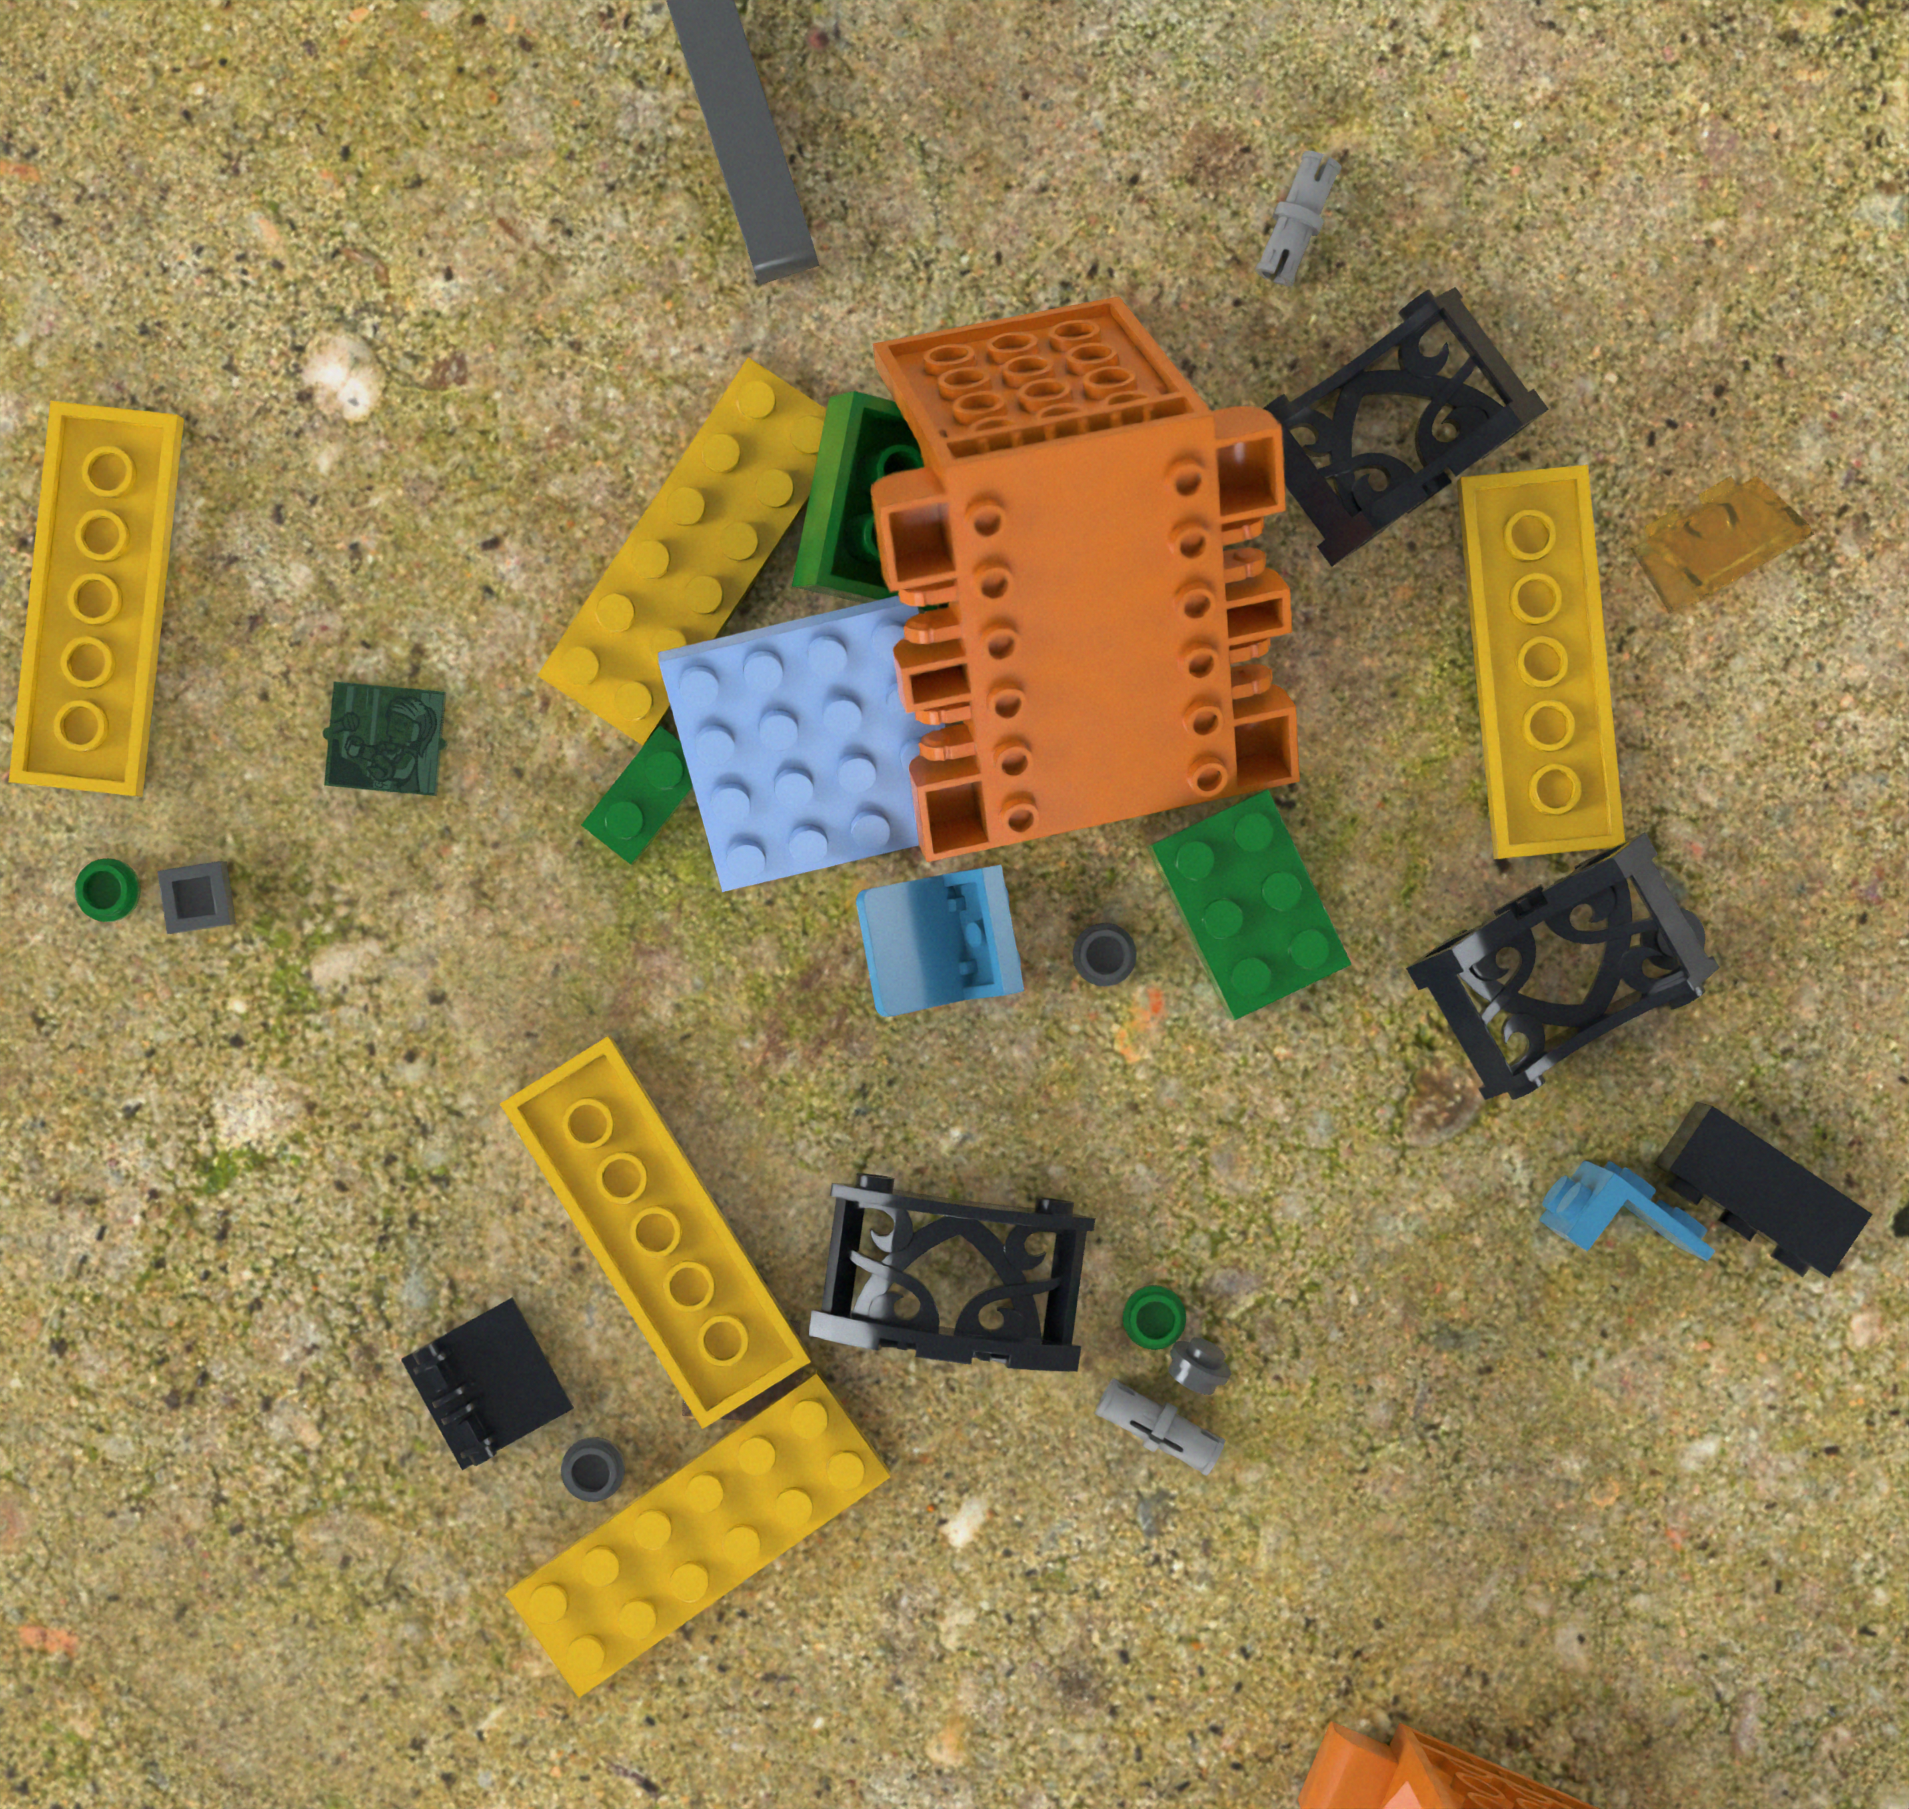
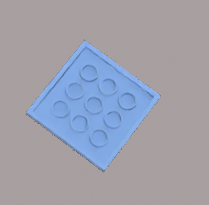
[658,595,945,892]

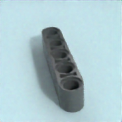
[666,0,820,285]

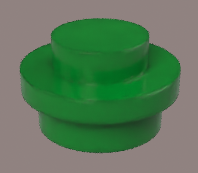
[75,858,141,922]
[1122,1285,1186,1350]

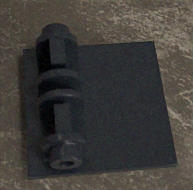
[401,1297,574,1470]

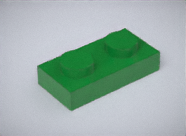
[581,726,694,865]

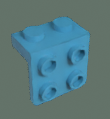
[856,865,1024,1017]
[1539,1160,1715,1262]

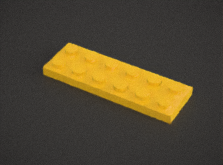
[537,357,827,746]
[8,401,184,797]
[1457,465,1625,859]
[500,1035,812,1429]
[505,1370,891,1698]

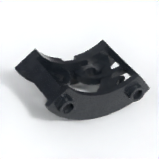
[1262,287,1549,567]
[1406,832,1720,1100]
[808,1173,1096,1372]

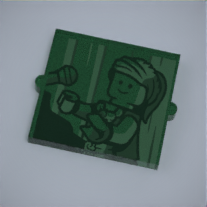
[322,681,448,796]

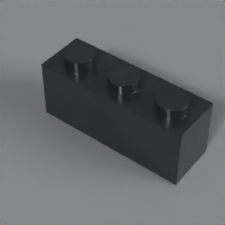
[1654,1101,1873,1278]

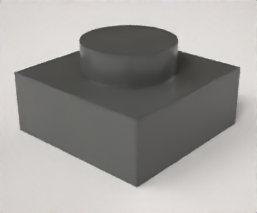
[157,861,236,934]

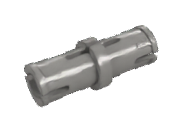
[1255,151,1342,287]
[1094,1378,1226,1476]

